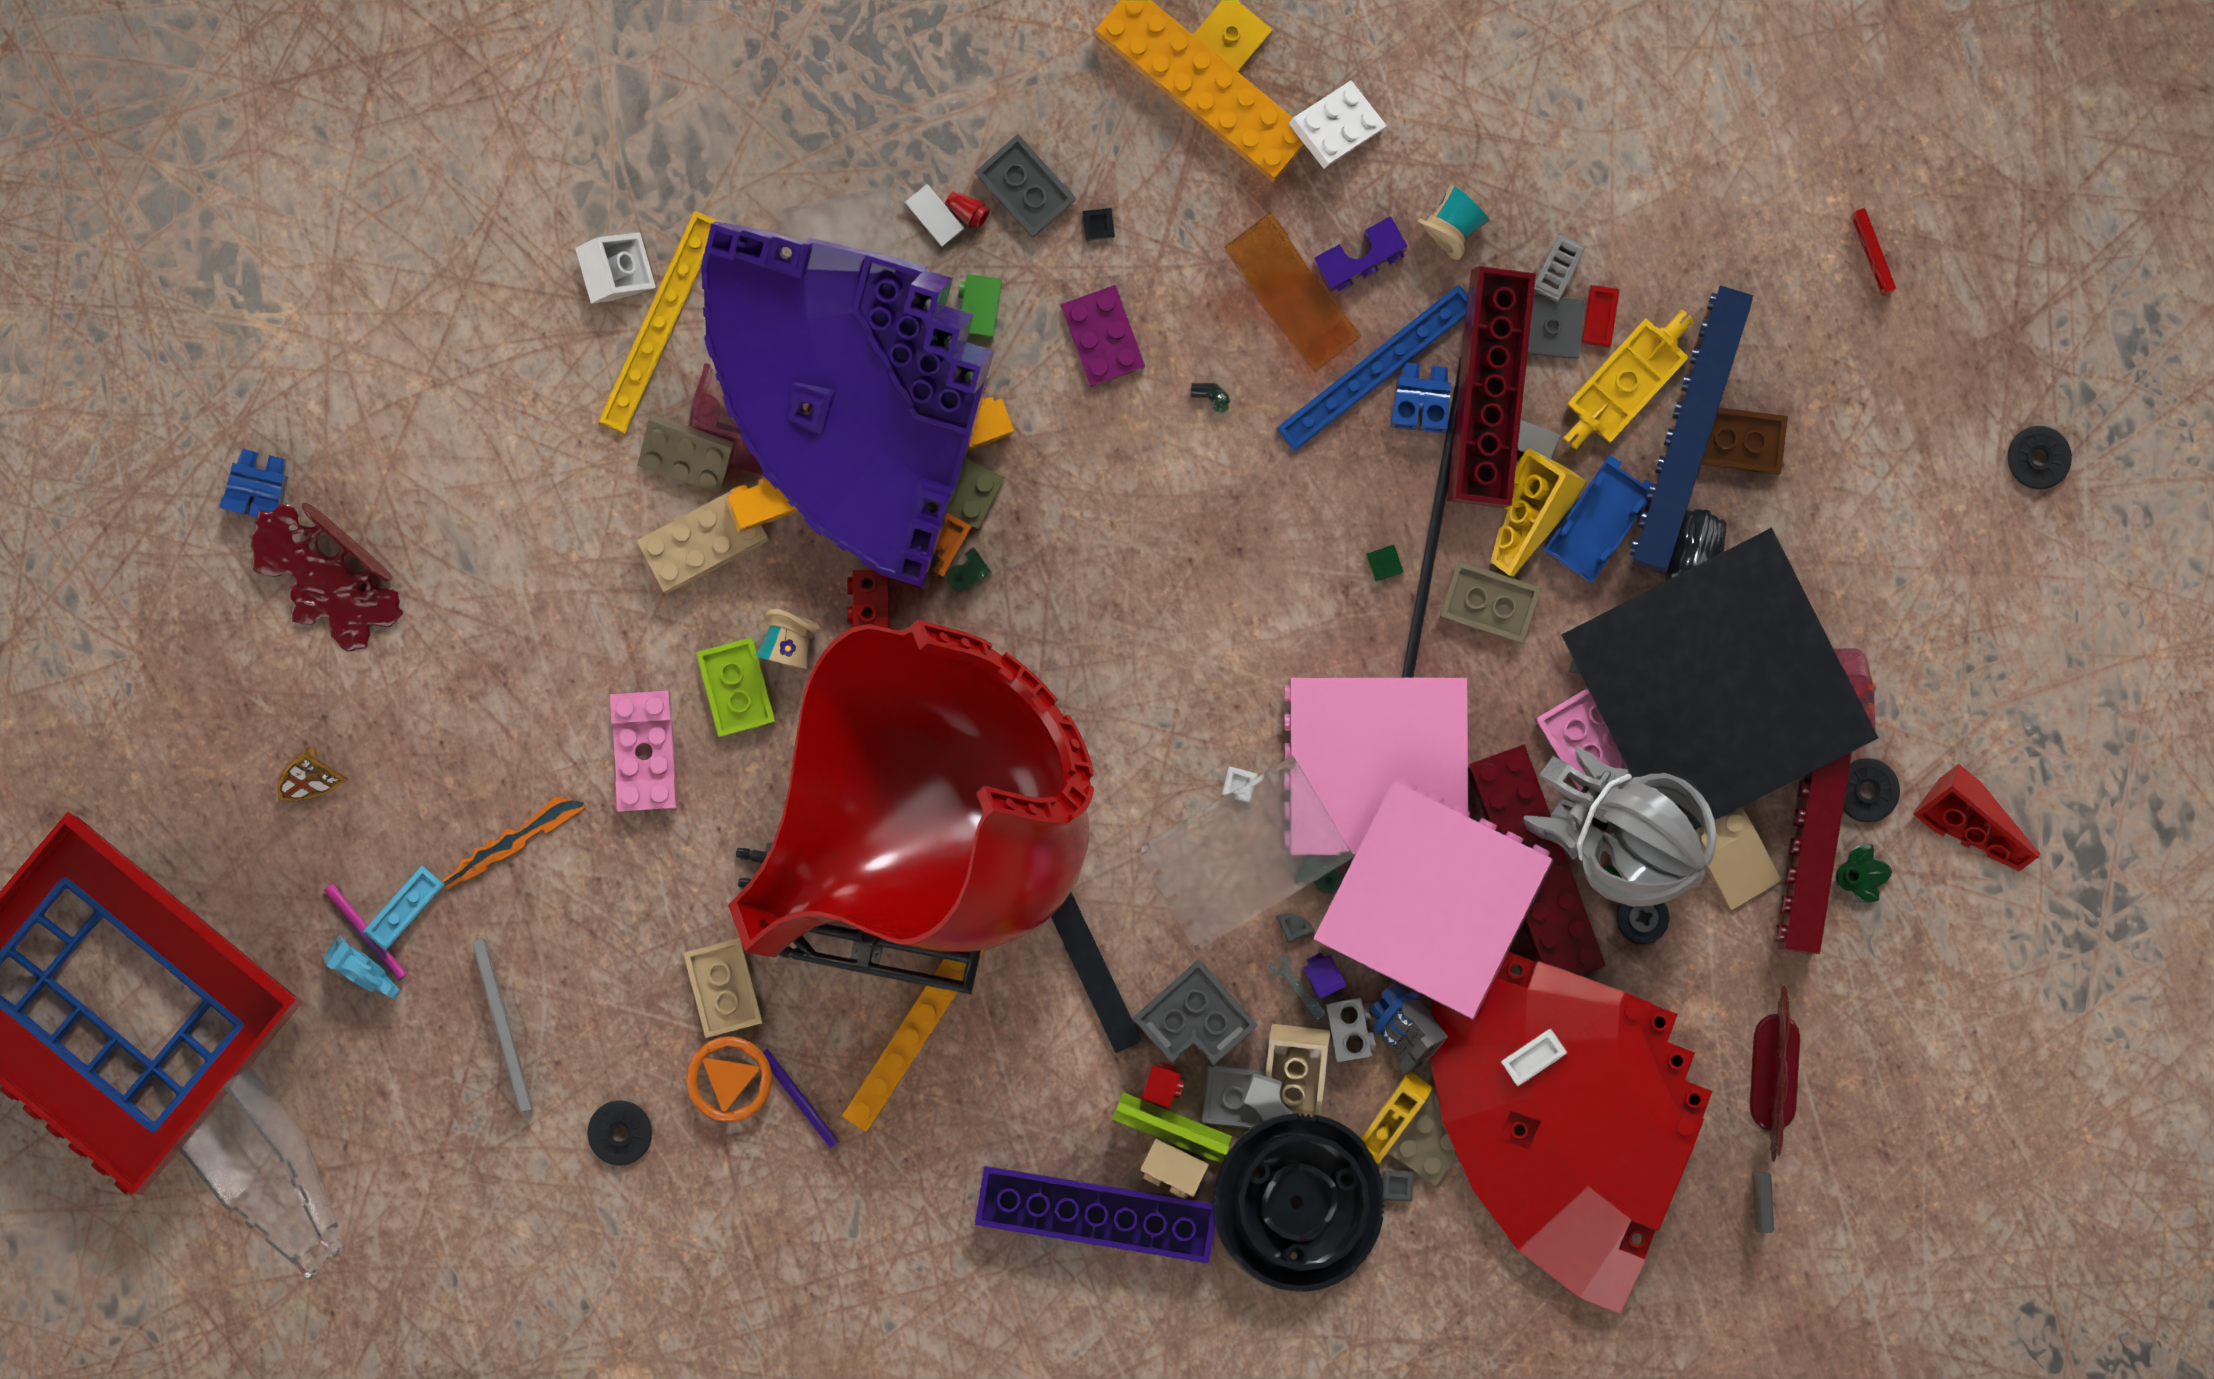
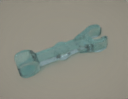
[1270,955,1324,1019]

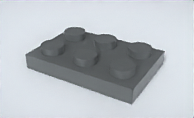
[974,134,1076,238]

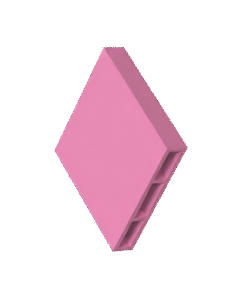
[1284,678,1468,855]
[1313,779,1554,1020]

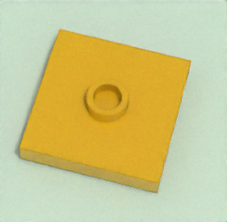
[1193,0,1273,72]

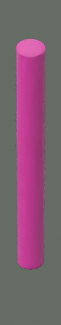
[324,883,407,981]

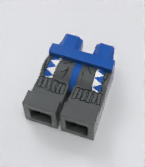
[1370,983,1448,1076]

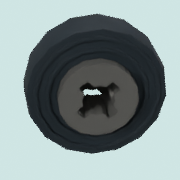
[1616,903,1670,944]

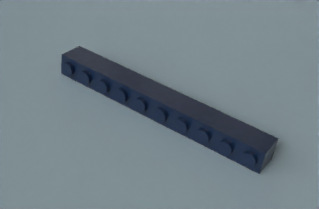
[1629,285,1754,575]

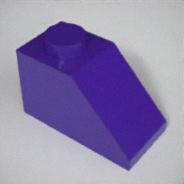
[1303,952,1346,999]

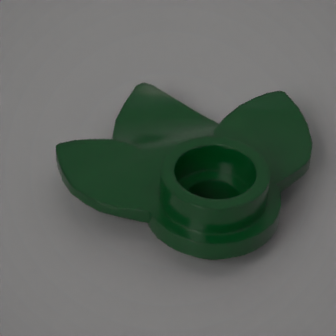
[1836,844,1892,903]

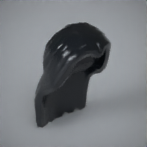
[1665,509,1727,581]

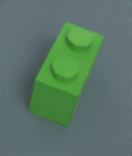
[958,274,1002,340]

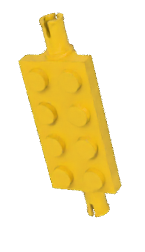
[1562,309,1694,450]

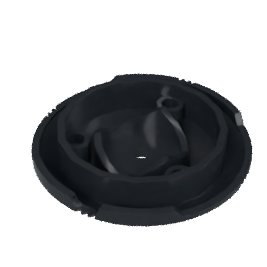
[1213,1113,1385,1292]

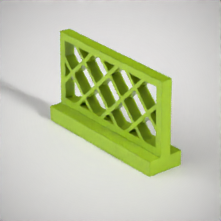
[1112,1092,1232,1164]

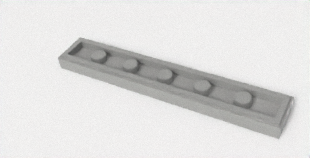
[472,939,534,1112]

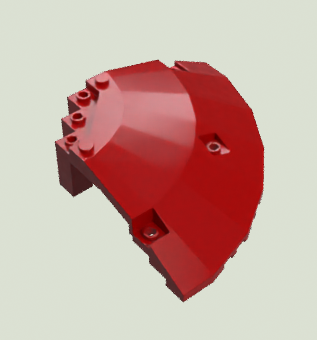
[1429,952,1713,1314]

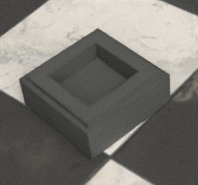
[1383,1170,1414,1201]

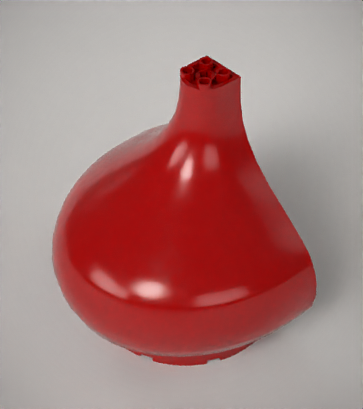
[728,620,1094,958]

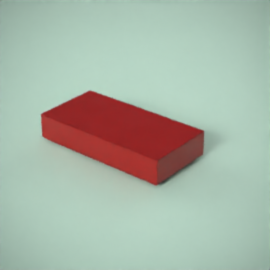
[1582,285,1620,348]

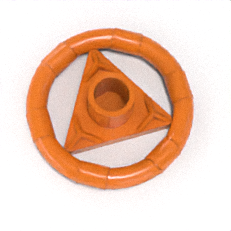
[686,1036,773,1123]

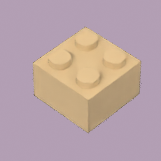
[1140,1138,1209,1199]

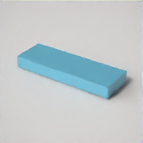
[363,866,444,952]

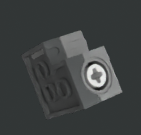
[1132,959,1258,1065]

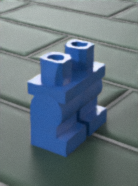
[1390,362,1451,434]
[219,449,288,517]

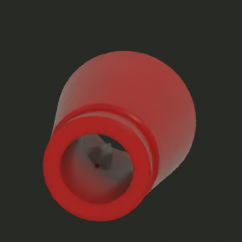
[945,191,990,229]

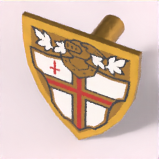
[277,747,348,801]

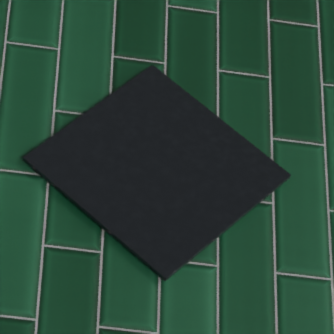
[1561,527,1879,830]

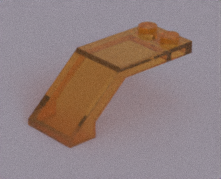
[1224,212,1361,372]

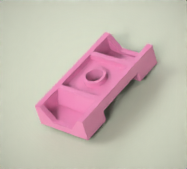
[610,690,678,813]

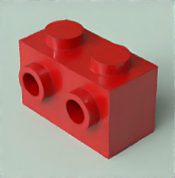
[847,570,889,628]
[1141,1061,1184,1108]

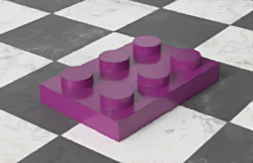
[1061,285,1145,388]

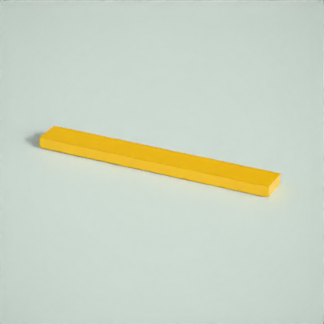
[598,210,720,435]

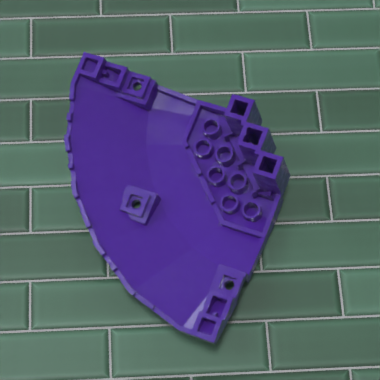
[701,221,994,587]

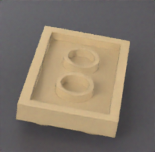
[683,938,763,1038]

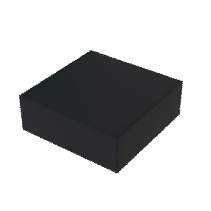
[1083,208,1115,241]

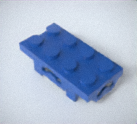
[1543,455,1651,584]

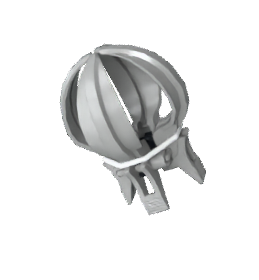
[1524,746,1717,907]

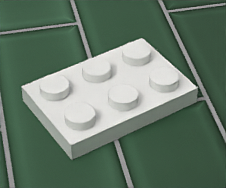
[1288,80,1387,169]

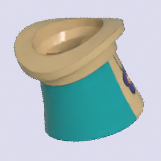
[1417,185,1490,260]
[755,609,820,670]

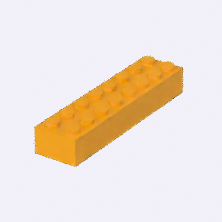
[1095,0,1306,183]

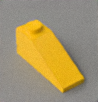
[1361,1072,1433,1164]

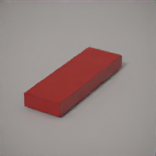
[1851,207,1897,296]

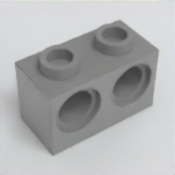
[1325,998,1376,1063]

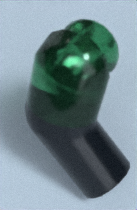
[1191,383,1230,413]

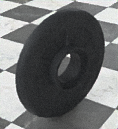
[2008,426,2072,489]
[1843,758,1900,822]
[587,1100,652,1165]

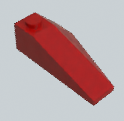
[1913,764,2040,871]

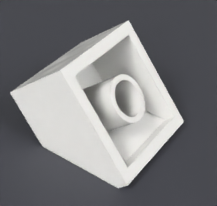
[575,232,656,304]

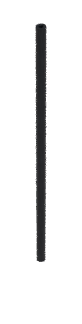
[1402,357,1462,678]

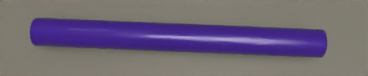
[763,1048,839,1148]

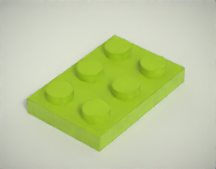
[696,637,776,738]

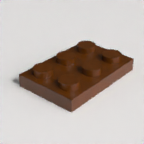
[1701,407,1788,475]

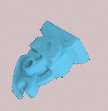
[322,934,401,1000]

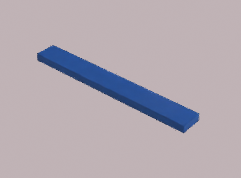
[1276,285,1468,452]

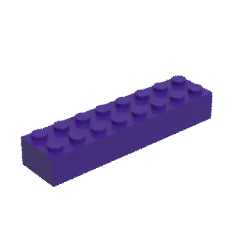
[975,1166,1215,1264]

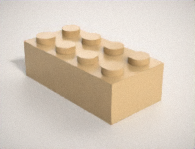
[636,486,770,595]

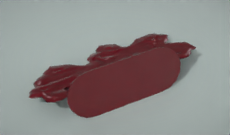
[250,502,403,651]
[1750,985,1800,1162]

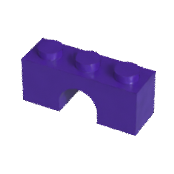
[1313,216,1408,293]

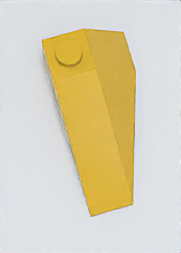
[1490,447,1586,577]

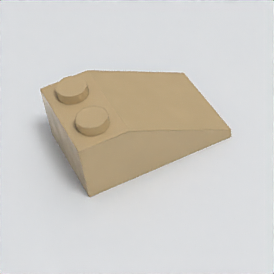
[1695,807,1782,911]
[1266,1024,1330,1117]

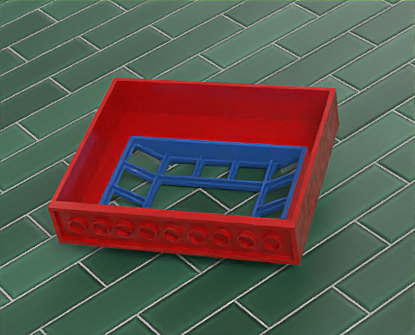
[0,811,303,1196]

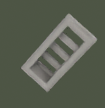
[1534,234,1585,303]

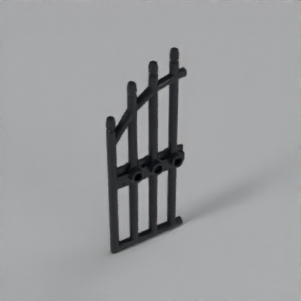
[736,843,981,995]

